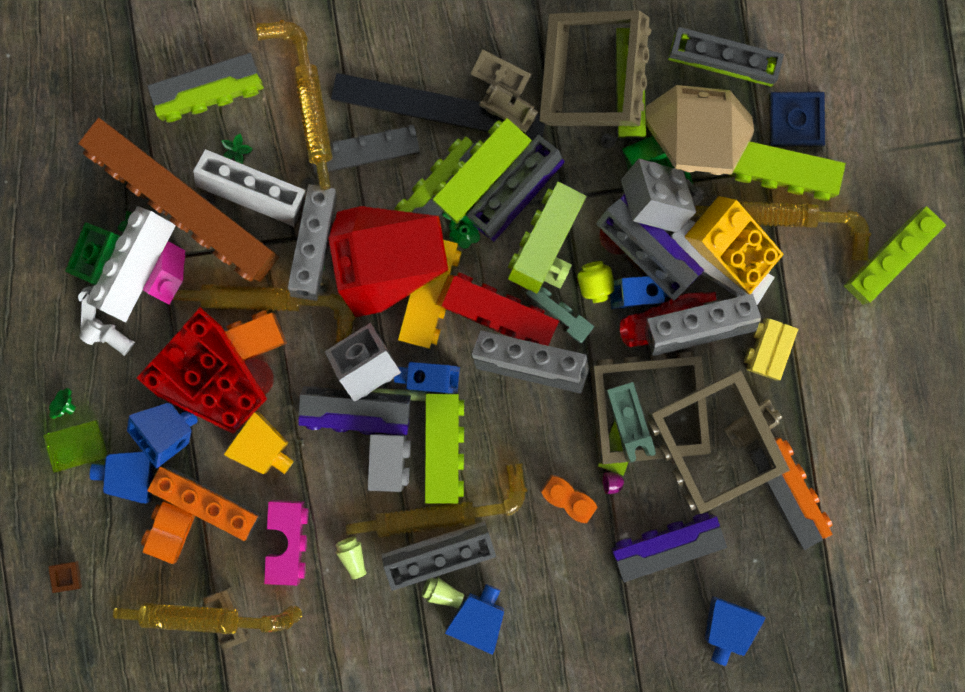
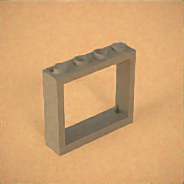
[540,10,652,126]
[590,352,711,464]
[647,370,790,514]

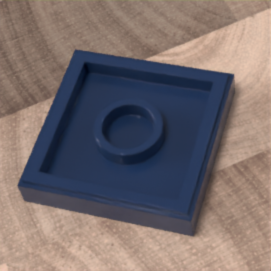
[769,92,825,147]

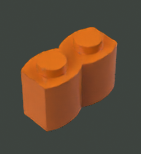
[540,475,598,523]
[141,501,195,564]

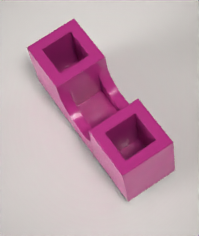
[264,500,308,586]

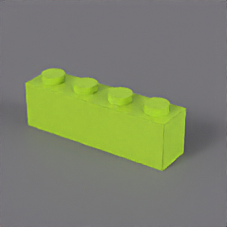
[432,118,532,224]
[728,142,846,201]
[507,182,587,294]
[844,206,946,305]
[425,394,464,503]

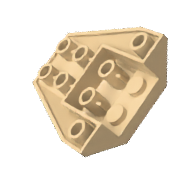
[645,85,754,175]

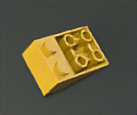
[684,196,784,294]

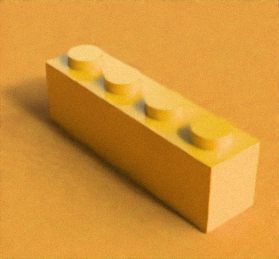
[398,240,462,349]

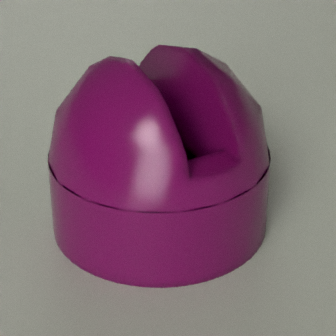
[602,472,624,494]

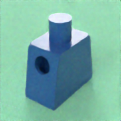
[610,276,670,309]
[394,362,460,394]
[127,403,198,468]
[90,451,155,504]
[445,584,504,655]
[705,596,766,666]

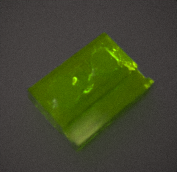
[43,420,108,473]

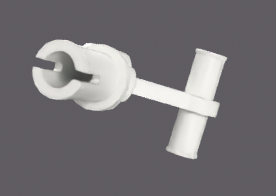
[78,285,135,356]

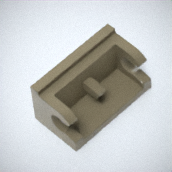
[471,49,533,98]
[202,587,251,650]

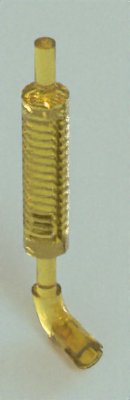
[256,19,333,190]
[693,201,872,261]
[172,284,355,344]
[346,463,528,537]
[113,603,302,634]

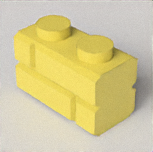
[744,318,798,380]

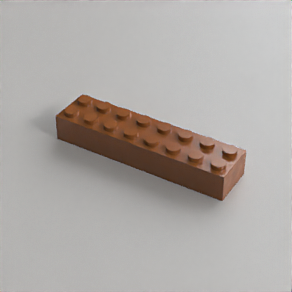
[78,117,280,282]

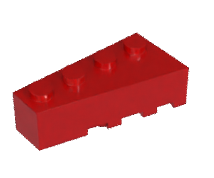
[435,272,559,346]

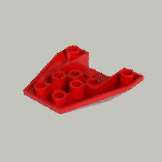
[328,206,448,317]
[137,307,267,434]

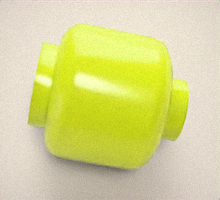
[577,261,614,303]

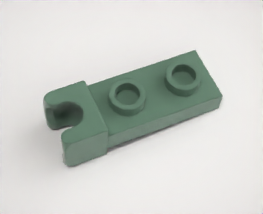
[525,286,594,344]
[606,382,656,463]

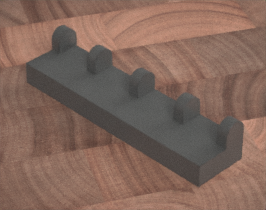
[308,125,420,175]

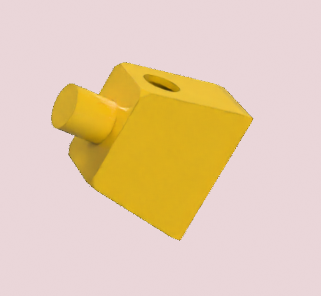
[224,412,294,474]

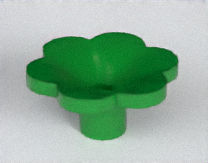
[449,221,480,249]
[49,388,76,419]

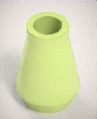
[335,537,367,579]
[422,577,464,609]

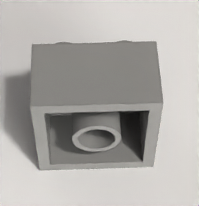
[621,159,696,232]
[325,323,401,402]
[368,433,411,492]

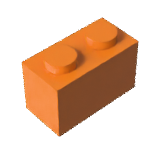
[225,310,287,361]

